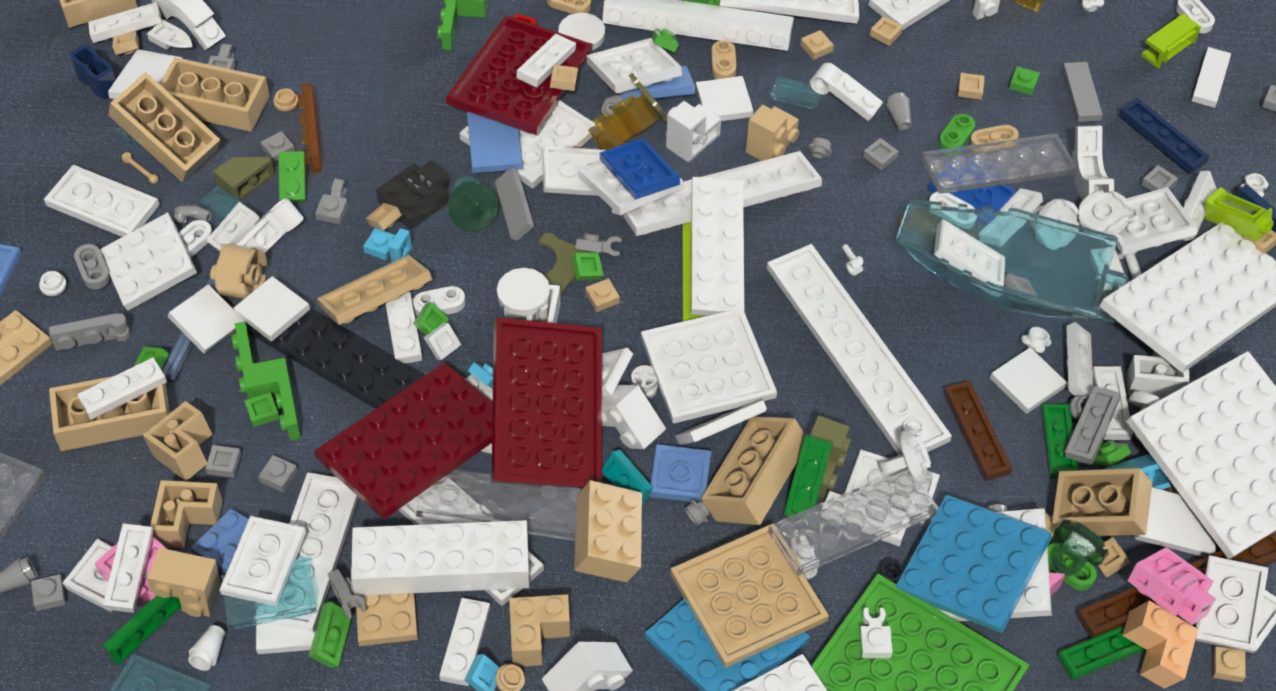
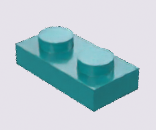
[602,450,653,506]

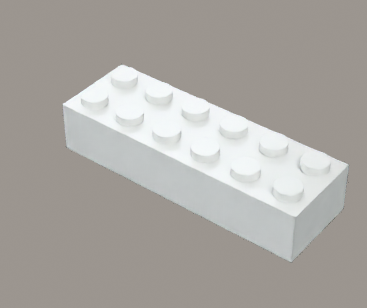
[351,520,529,596]

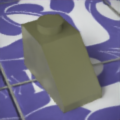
[213,157,275,203]

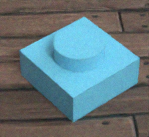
[363,228,396,261]
[388,228,412,262]
[468,362,493,388]
[464,654,500,691]

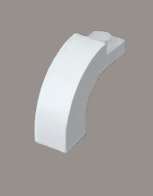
[152,0,226,50]
[1072,125,1114,201]

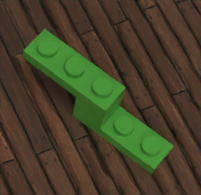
[438,0,488,50]
[231,321,301,441]

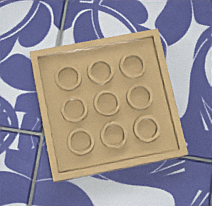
[670,524,829,668]

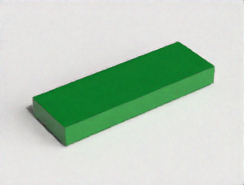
[1041,404,1078,478]
[784,434,833,523]
[103,595,181,665]
[1057,624,1146,681]

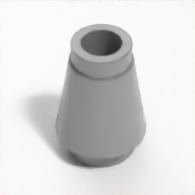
[886,93,912,130]
[0,557,38,593]

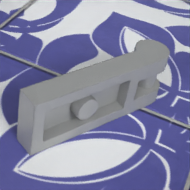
[49,313,131,351]

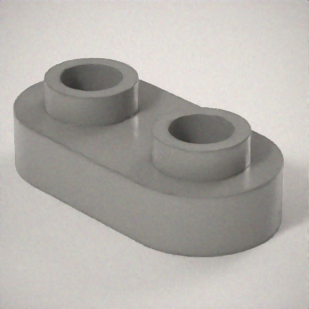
[74,244,110,289]

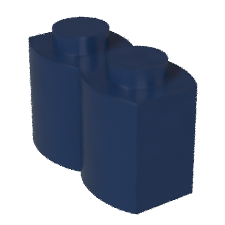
[70,45,116,99]

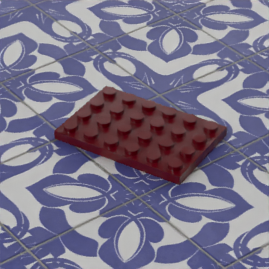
[446,15,593,135]
[491,317,602,489]
[314,362,493,520]

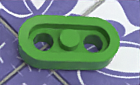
[939,114,975,154]
[1048,543,1097,591]

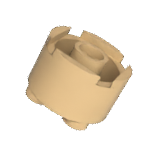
[210,244,267,299]

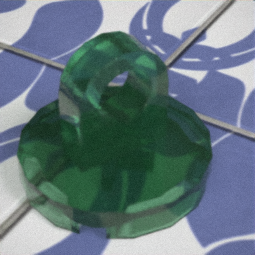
[447,181,499,232]
[1052,520,1109,577]

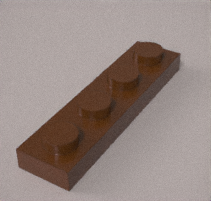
[944,381,1013,481]

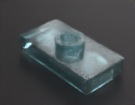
[770,76,822,110]
[199,185,254,221]

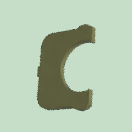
[628,73,667,125]
[538,233,585,296]

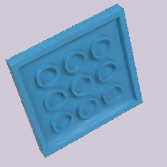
[895,495,1052,633]
[645,599,810,691]

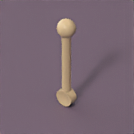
[122,152,159,184]

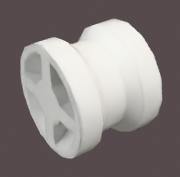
[631,365,658,399]

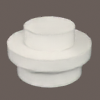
[39,271,67,296]

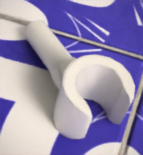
[842,244,863,276]

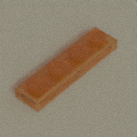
[298,83,322,173]

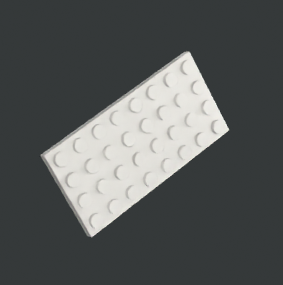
[1099,223,1276,373]

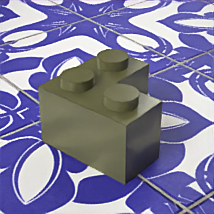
[810,415,851,499]

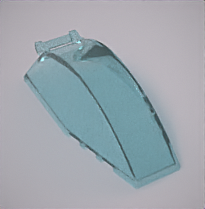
[895,199,1129,323]

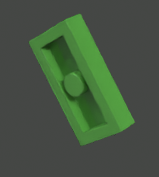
[279,151,306,203]
[308,602,352,669]

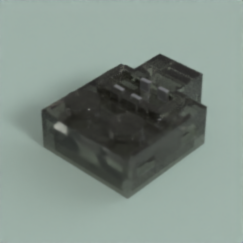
[376,160,449,231]

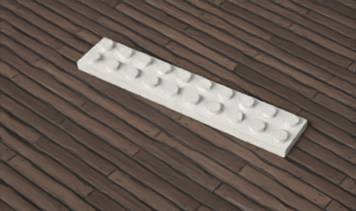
[767,244,952,455]

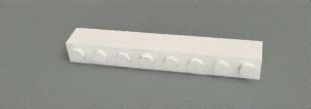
[603,0,794,51]

